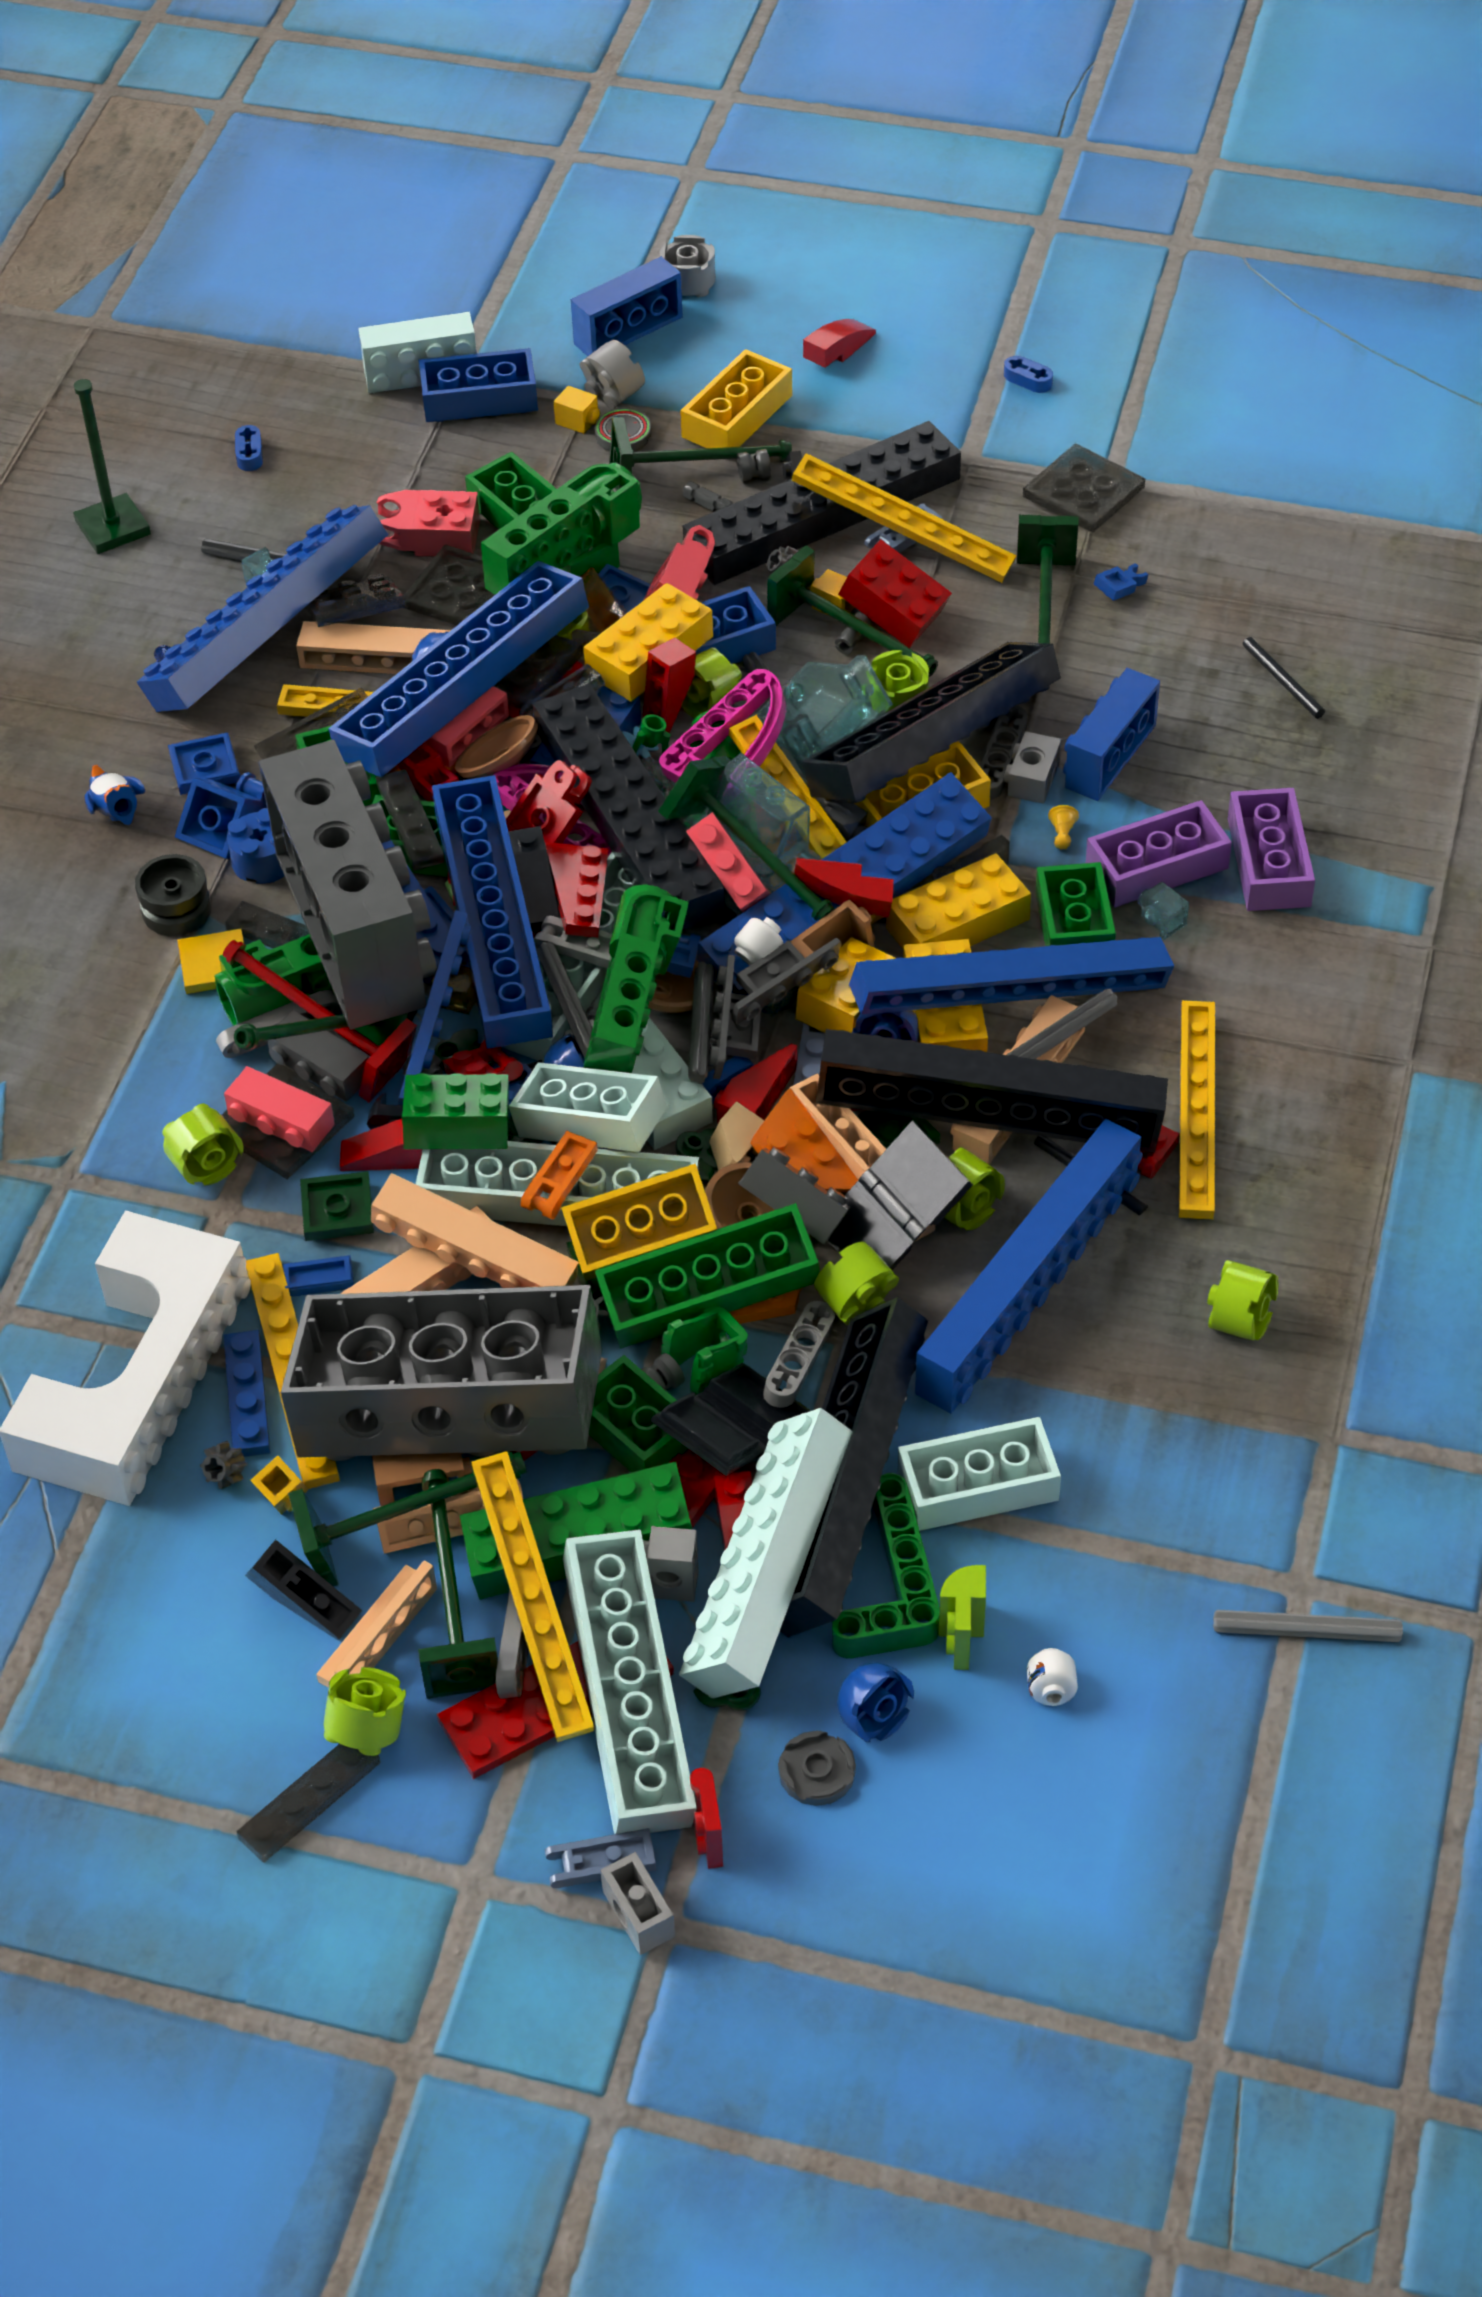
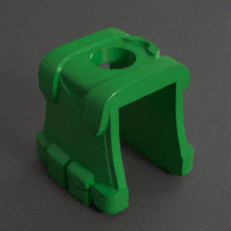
[661,1306,748,1395]

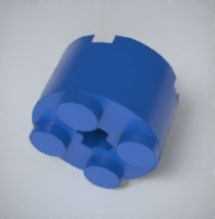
[227,808,285,884]

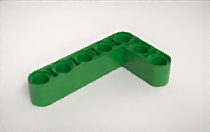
[832,1473,940,1659]

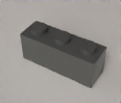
[267,1010,369,1102]
[738,1147,851,1244]

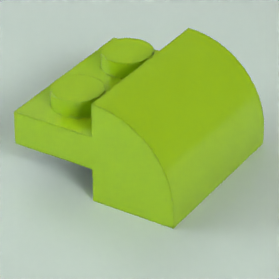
[939,1565,986,1670]

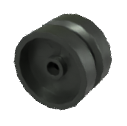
[135,854,211,936]

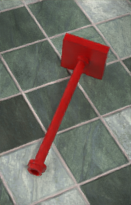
[223,940,417,1103]

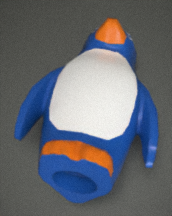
[84,764,146,825]

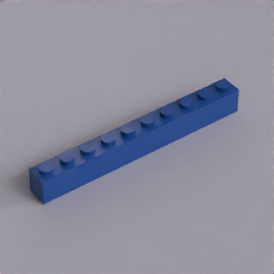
[849,937,1174,1015]

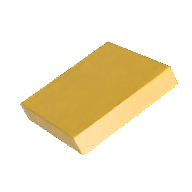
[177,929,244,994]

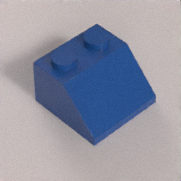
[174,778,264,859]

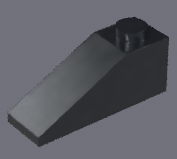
[509,826,560,927]
[245,1539,362,1640]

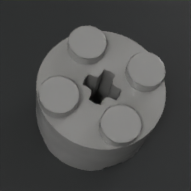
[660,235,716,297]
[579,340,645,409]

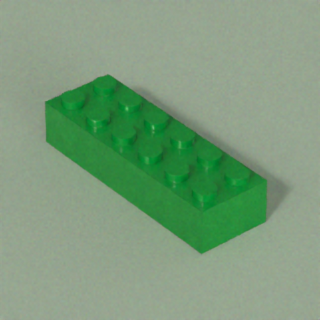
[465,451,620,586]
[595,1203,820,1349]
[460,1462,693,1600]

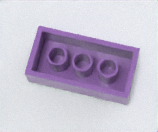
[1227,788,1315,911]
[1085,800,1232,908]

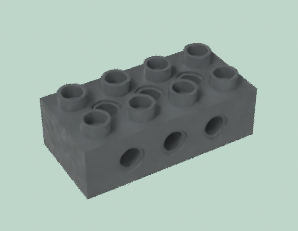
[258,740,437,1030]
[280,1285,602,1461]

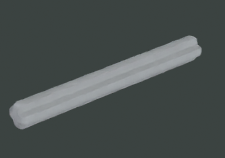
[1213,1610,1403,1642]

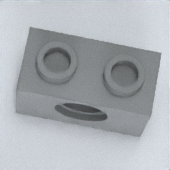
[1004,731,1061,804]
[643,1526,699,1602]
[600,1852,675,1955]

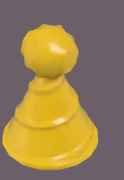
[1048,805,1079,850]

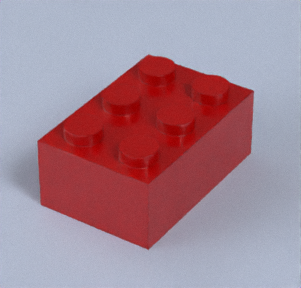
[838,539,952,648]

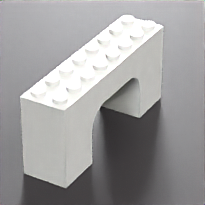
[0,1210,251,1506]

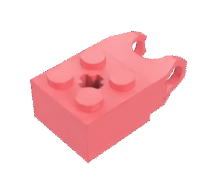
[377,490,480,558]
[643,525,715,601]

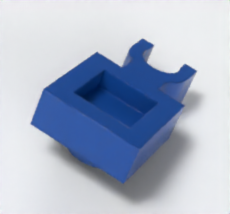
[1094,563,1149,601]

